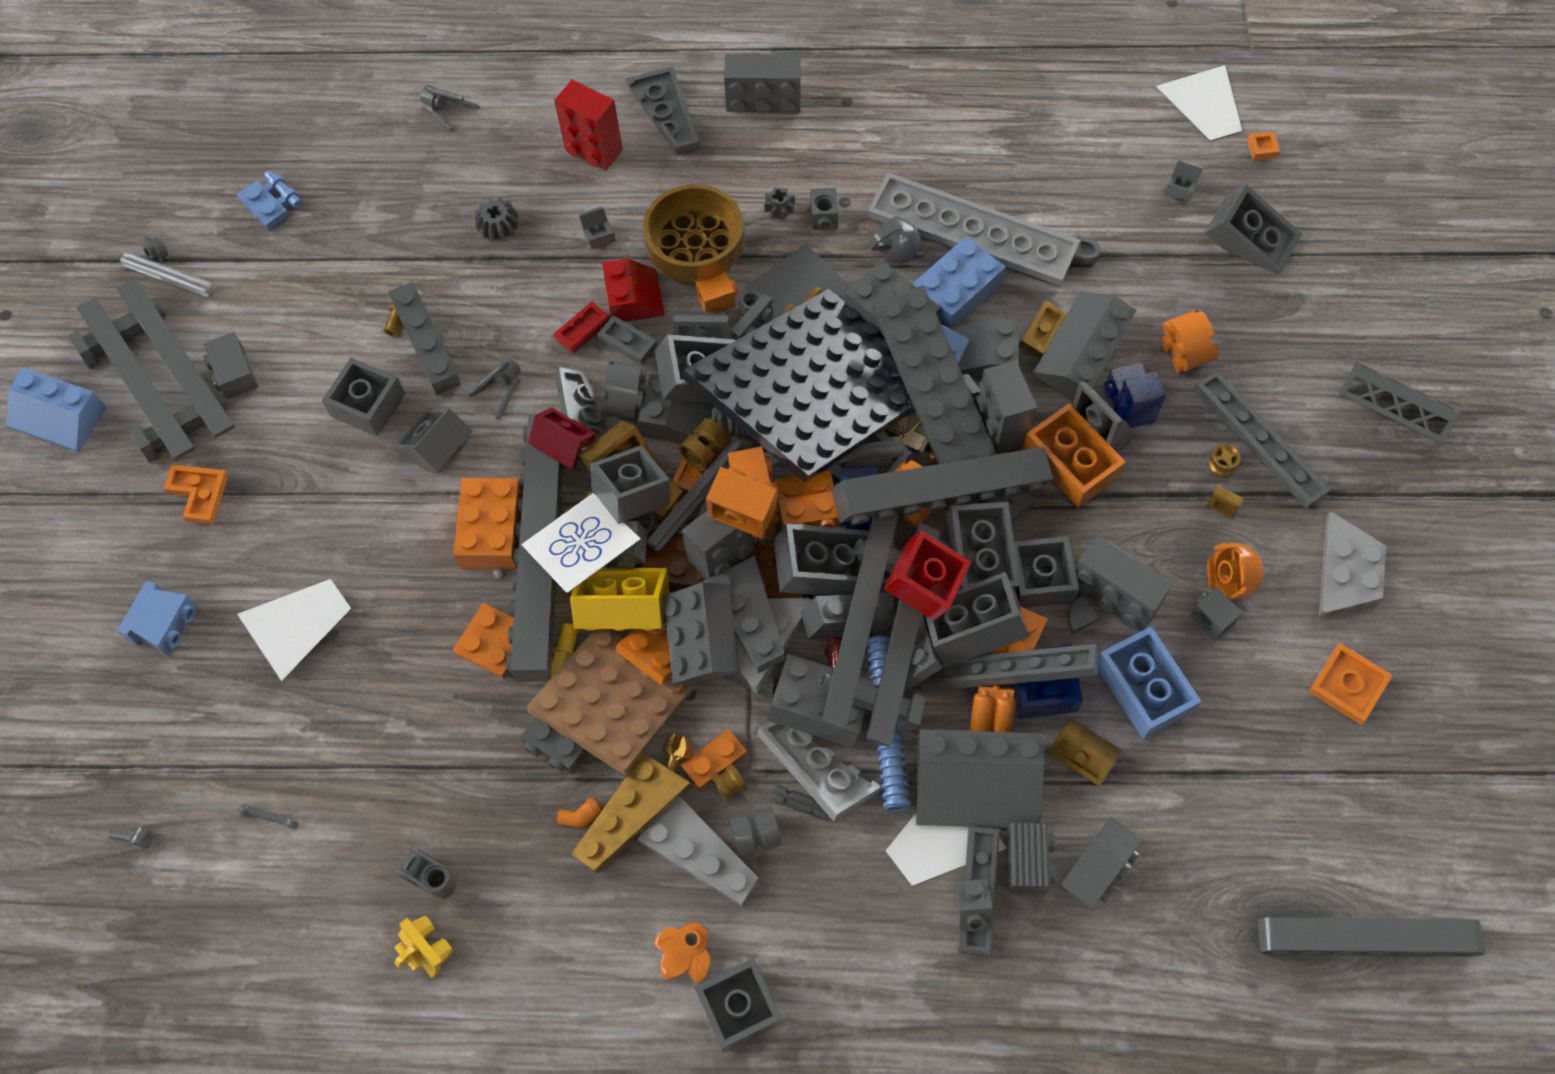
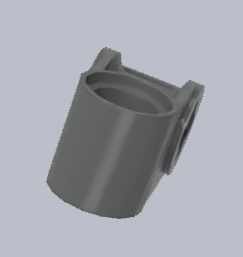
[393,845,457,899]

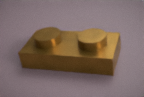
[1019,300,1067,358]

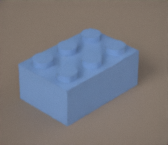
[912,237,1006,327]
[1098,626,1202,740]

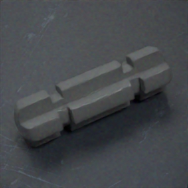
[771,785,828,820]

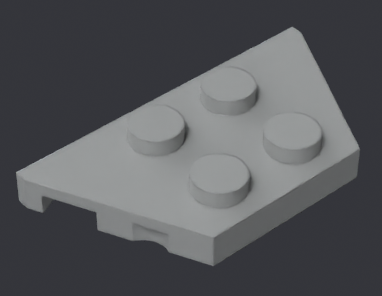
[1319,512,1386,617]
[735,598,812,693]

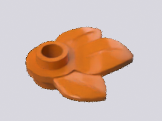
[653,922,711,984]

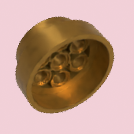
[643,184,745,286]

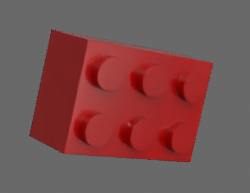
[554,79,623,171]

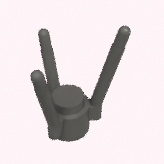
[420,85,480,131]
[469,357,521,419]

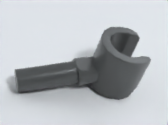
[108,826,154,849]

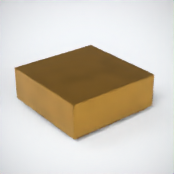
[1207,486,1244,519]

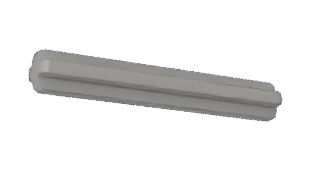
[120,252,215,297]

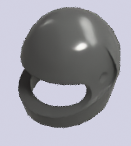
[868,216,921,263]

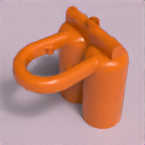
[969,685,1016,732]

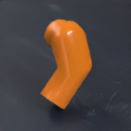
[557,798,601,828]

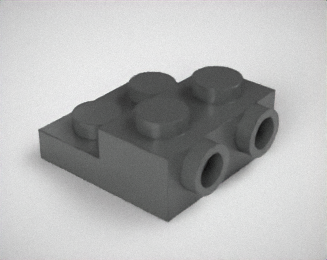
[521,717,589,775]

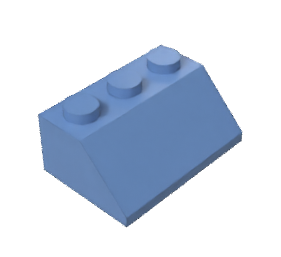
[6,368,107,452]

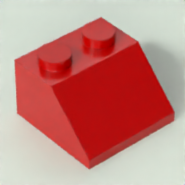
[602,258,665,322]

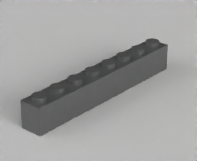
[831,447,1053,525]

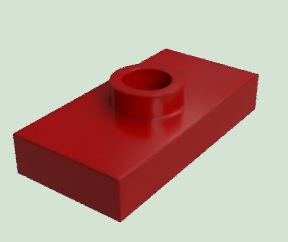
[553,301,611,354]

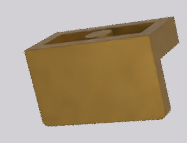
[1047,718,1122,786]

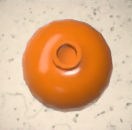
[1207,542,1264,601]

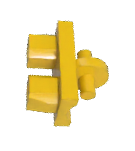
[394,916,452,979]

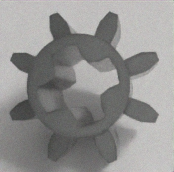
[764,187,795,220]

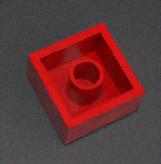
[884,530,971,621]

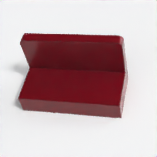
[528,407,596,469]

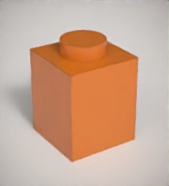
[695,272,738,312]

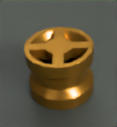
[1207,444,1241,477]
[711,764,748,803]

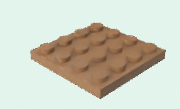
[527,629,695,775]

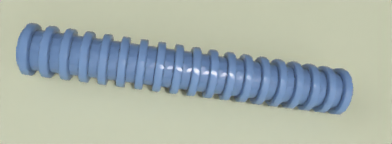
[866,636,911,811]

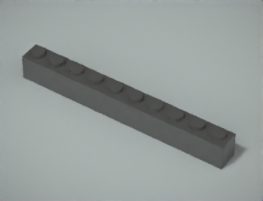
[506,415,563,682]

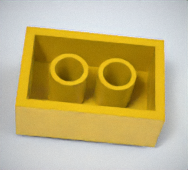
[570,568,670,631]

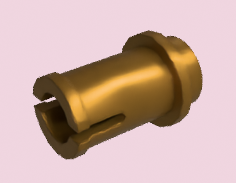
[383,305,403,338]

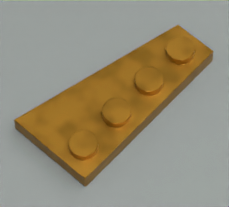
[571,753,693,873]

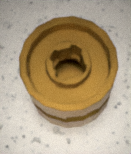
[679,418,731,472]

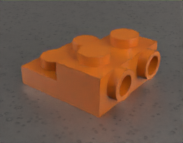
[774,470,841,528]

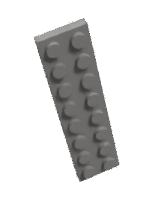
[867,172,1080,286]

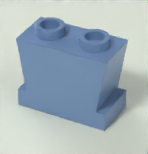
[117,581,197,656]

